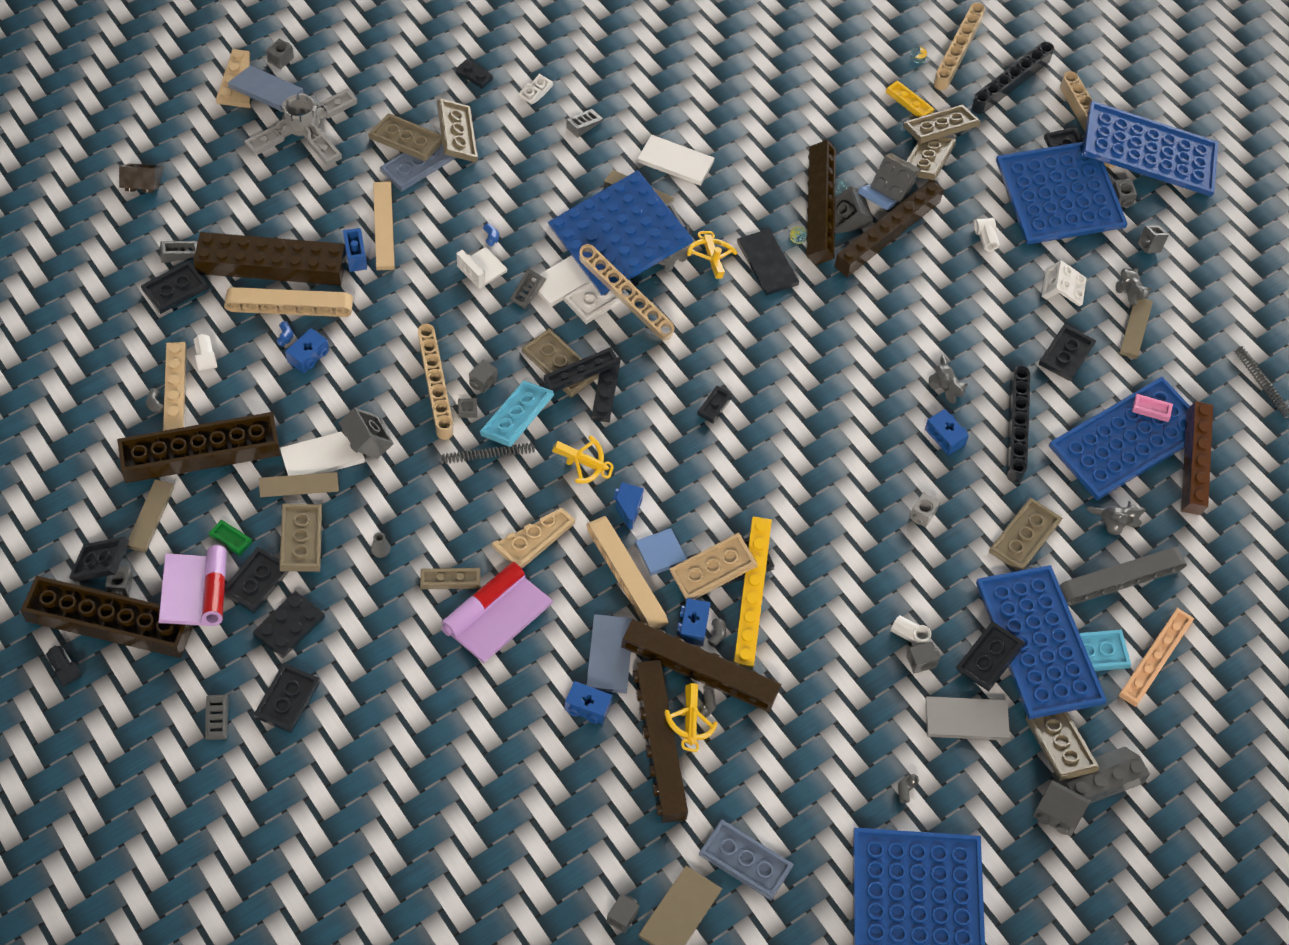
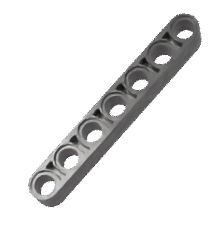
[1059,547,1187,606]

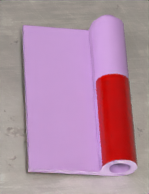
[159,545,227,626]
[441,561,553,663]

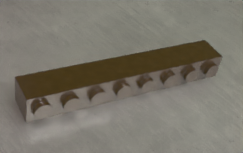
[806,140,836,265]
[834,180,944,278]
[621,619,782,713]
[632,660,688,823]

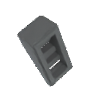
[566,109,603,138]
[159,241,197,263]
[510,268,546,309]
[205,695,229,740]

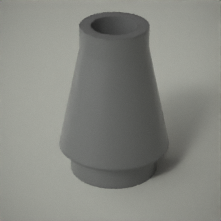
[371,532,391,558]

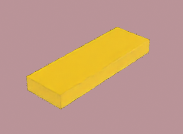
[885,80,934,118]

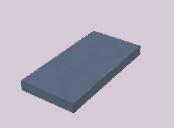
[228,65,303,111]
[380,144,456,192]
[587,614,634,694]
[699,819,794,901]

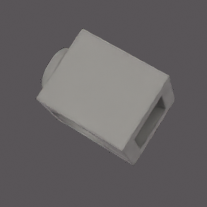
[909,492,940,527]

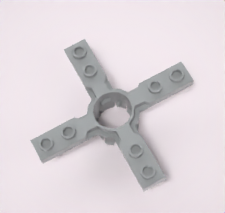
[244,88,358,166]

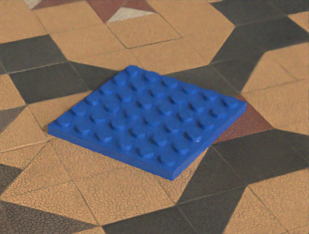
[996,142,1128,245]
[548,170,693,296]
[853,828,985,945]

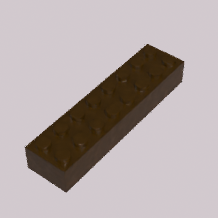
[193,232,346,286]
[117,412,281,483]
[20,575,194,658]

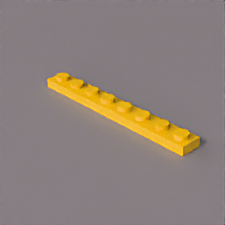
[734,516,772,669]

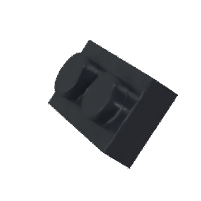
[456,59,493,89]
[697,385,733,424]

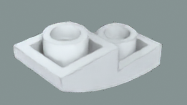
[518,74,553,105]

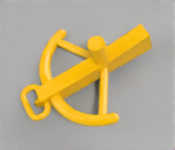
[687,231,737,279]
[552,435,613,484]
[664,683,718,752]

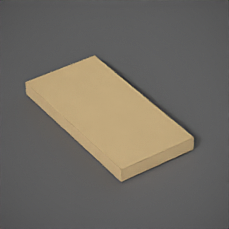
[669,532,758,601]

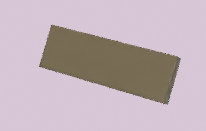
[420,568,481,589]

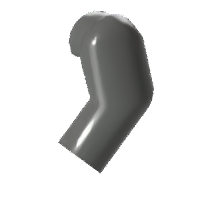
[146,388,164,414]
[708,618,726,647]
[697,690,716,718]
[898,774,919,803]

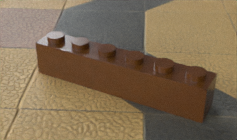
[1181,401,1213,515]

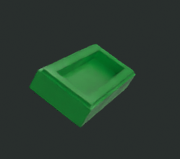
[208,519,253,556]

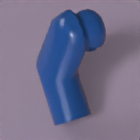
[483,223,499,247]
[277,321,294,346]

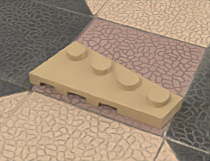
[216,49,251,108]
[492,508,575,569]

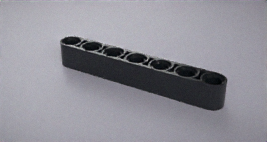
[972,42,1054,114]
[1006,366,1031,483]

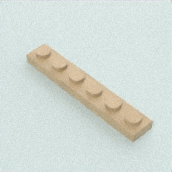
[163,342,186,431]

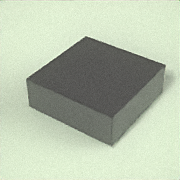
[458,398,477,418]

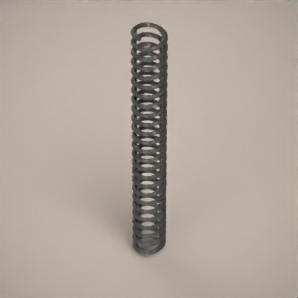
[1234,346,1289,418]
[441,442,535,465]

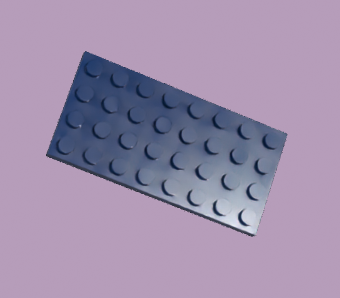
[1082,101,1218,197]
[1049,376,1190,500]
[976,565,1107,720]

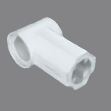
[974,218,1000,252]
[194,334,218,371]
[891,615,931,646]

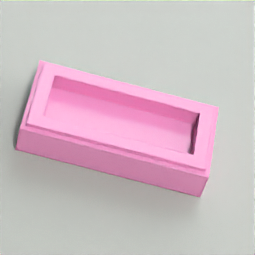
[1132,394,1173,422]

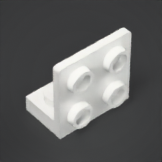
[456,247,507,289]
[1042,260,1086,306]

